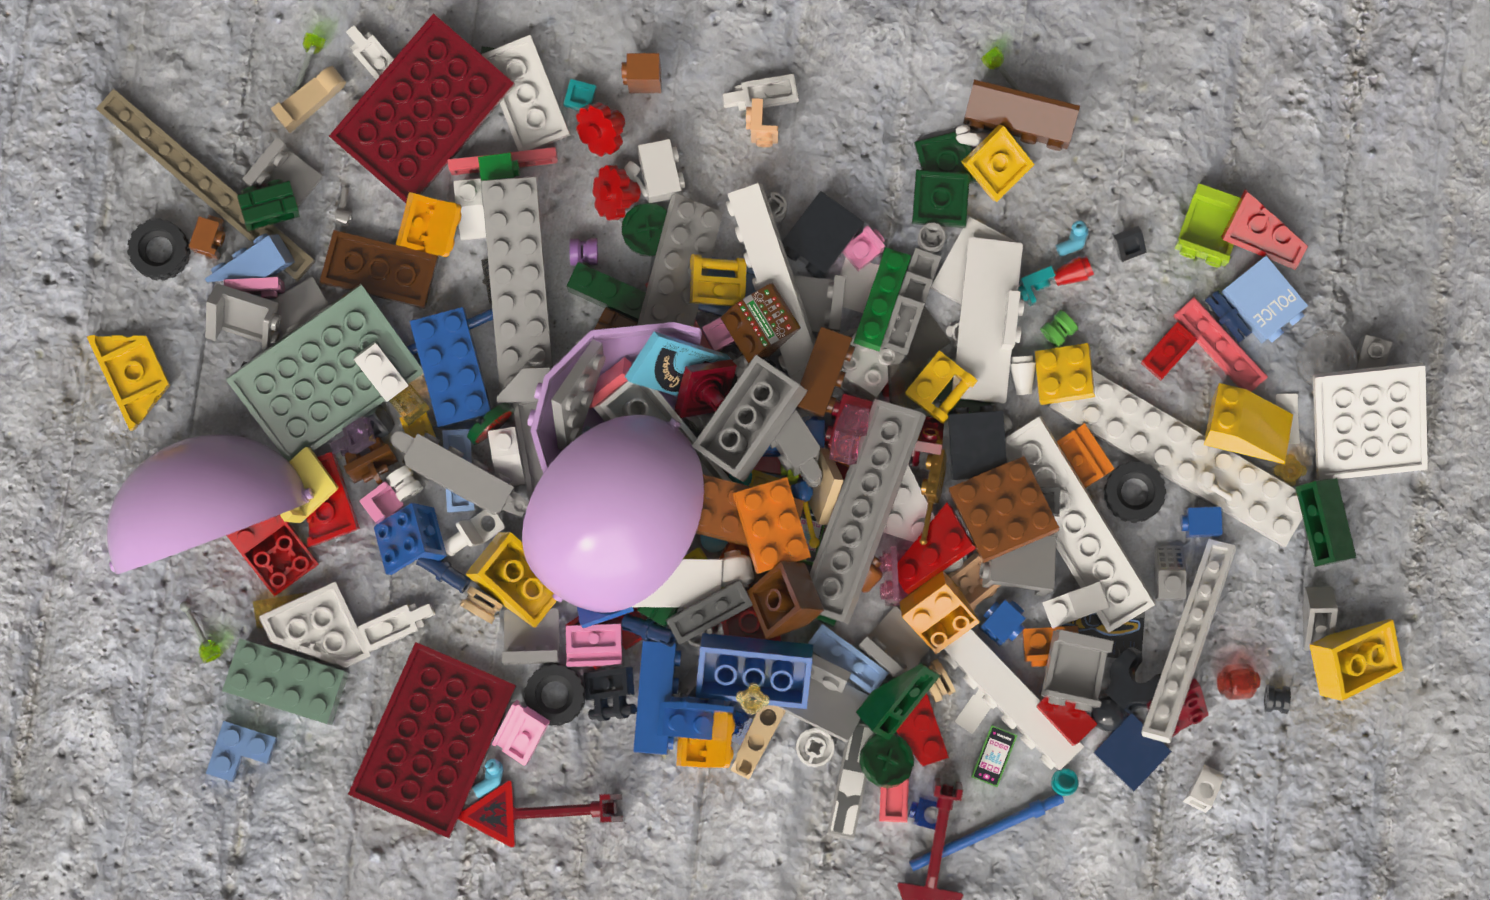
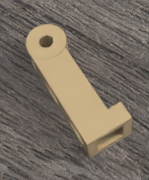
[270,66,346,133]
[730,704,786,780]

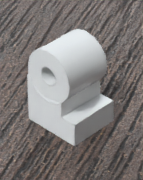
[1183,764,1225,812]

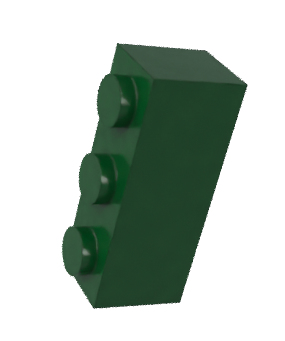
[566,262,646,322]
[1295,478,1357,567]

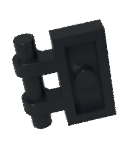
[584,667,637,722]

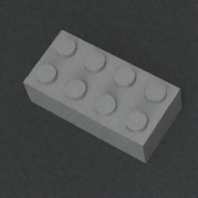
[692,355,807,482]

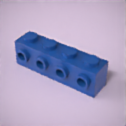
[633,641,681,755]

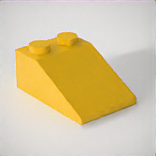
[1204,383,1293,464]
[465,532,557,628]
[1309,619,1403,701]

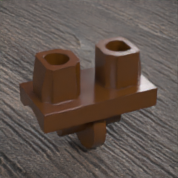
[344,437,398,485]

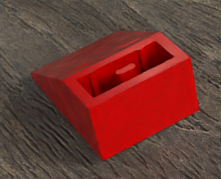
[226,515,319,597]

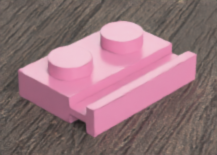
[224,277,285,298]
[566,624,623,667]
[492,700,550,766]

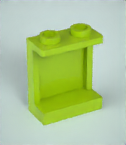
[1174,183,1240,268]

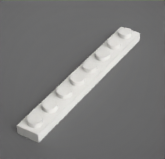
[1142,539,1236,743]

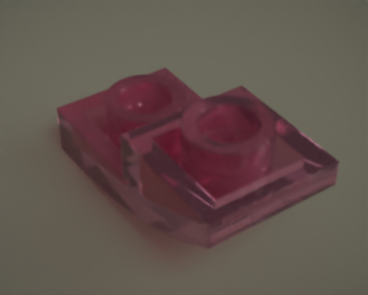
[829,404,869,465]

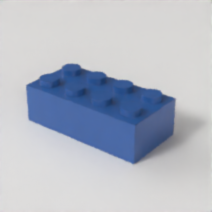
[410,307,492,427]
[695,633,813,709]

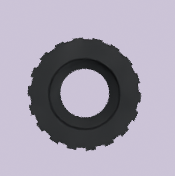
[127,218,191,281]
[1104,461,1166,523]
[524,664,585,726]

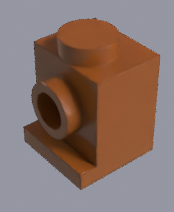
[189,215,226,260]

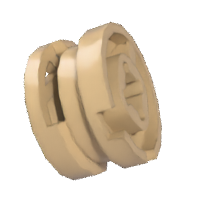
[459,586,503,624]
[928,659,956,703]

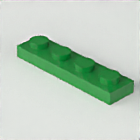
[853,247,911,351]

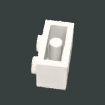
[637,139,685,203]

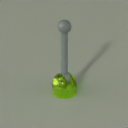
[290,32,326,95]
[980,46,1021,91]
[180,601,223,664]

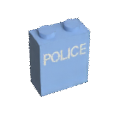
[1221,256,1308,344]

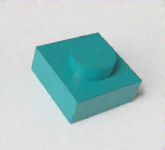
[563,79,597,111]

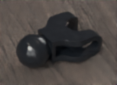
[1091,647,1162,731]

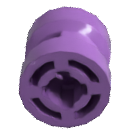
[569,238,598,266]

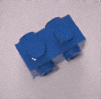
[979,600,1026,647]

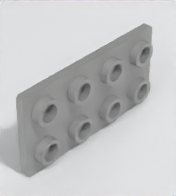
[778,654,869,742]

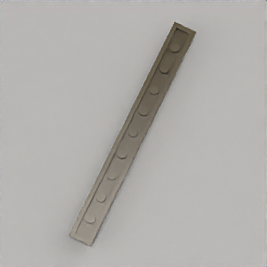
[96,89,315,282]

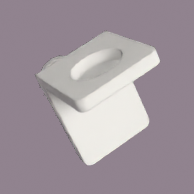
[443,510,506,556]

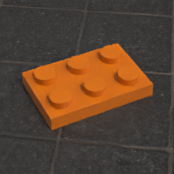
[733,477,811,574]

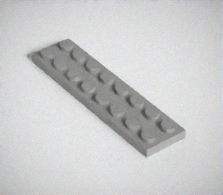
[481,176,553,391]
[810,399,926,624]

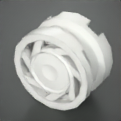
[796,728,835,767]

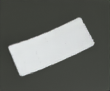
[1276,394,1300,444]
[955,689,991,734]

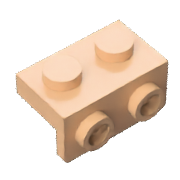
[746,98,778,147]
[948,553,1001,611]

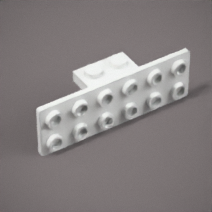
[952,237,1024,404]

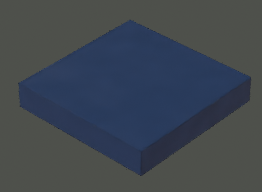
[1093,714,1172,792]

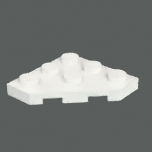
[883,465,935,542]
[259,582,371,669]

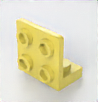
[280,447,338,523]

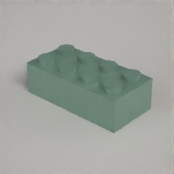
[222,639,349,725]

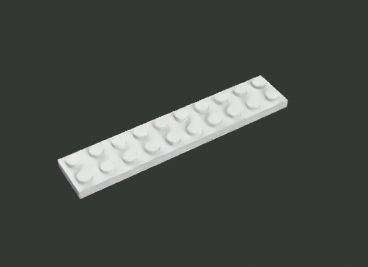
[1048,370,1303,547]

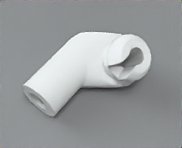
[955,125,989,147]

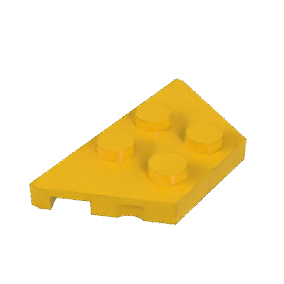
[87,335,171,431]

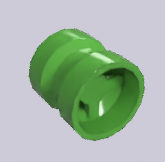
[1040,310,1078,348]

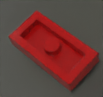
[1141,322,1198,381]

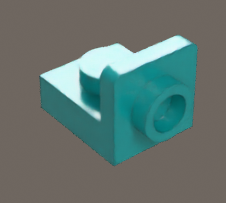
[1018,266,1055,307]

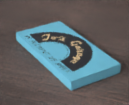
[625,331,732,396]

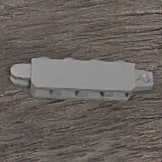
[733,355,822,488]
[391,431,529,517]

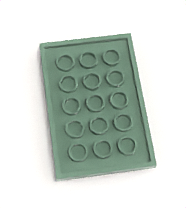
[226,283,423,462]

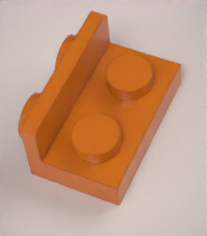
[1022,626,1079,667]

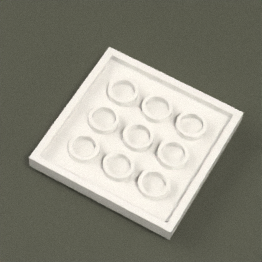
[1313,362,1428,480]

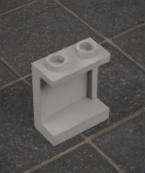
[205,283,281,352]
[979,536,1056,597]
[1041,630,1114,712]

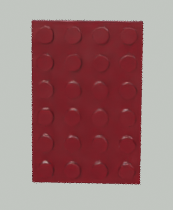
[329,13,516,203]
[348,642,517,839]

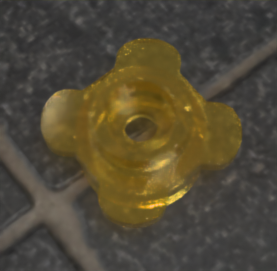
[1274,454,1307,487]
[736,683,770,715]

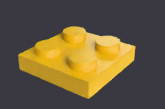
[961,125,1035,202]
[1034,343,1095,405]

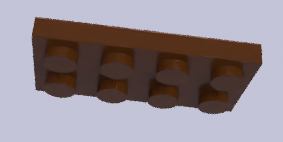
[319,230,439,309]

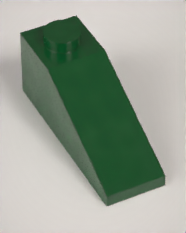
[855,664,940,740]

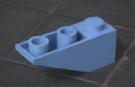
[205,233,295,282]

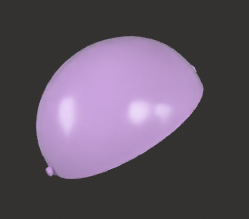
[522,415,704,613]
[107,434,314,574]

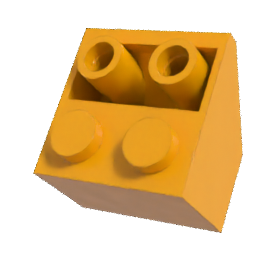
[899,571,980,654]

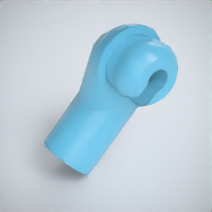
[1055,221,1089,257]
[472,759,504,798]

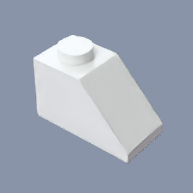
[453,179,486,241]
[488,427,526,486]
[1043,581,1110,629]

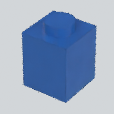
[1180,507,1223,538]

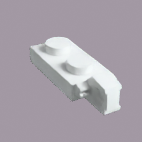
[346,25,394,80]
[722,74,799,111]
[357,603,436,653]

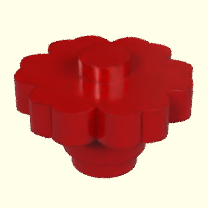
[576,102,625,157]
[592,165,641,220]

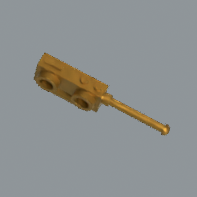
[919,449,947,545]

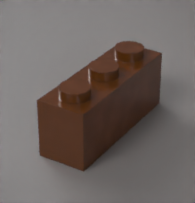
[796,327,855,418]

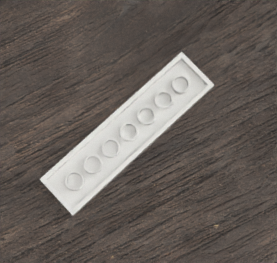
[1005,416,1157,633]

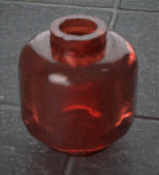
[1217,663,1260,700]

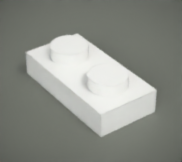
[353,341,409,402]

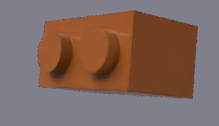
[621,53,661,93]

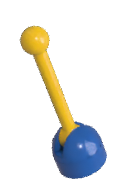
[790,482,820,548]

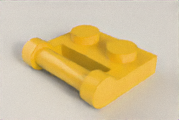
[690,254,747,306]
[905,350,978,423]

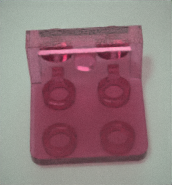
[878,546,919,606]

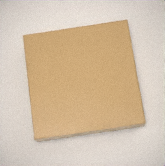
[808,448,844,525]

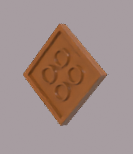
[949,456,1059,563]

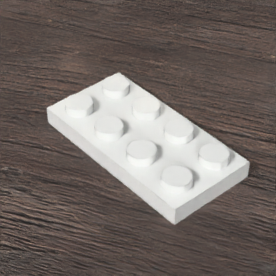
[481,35,570,151]

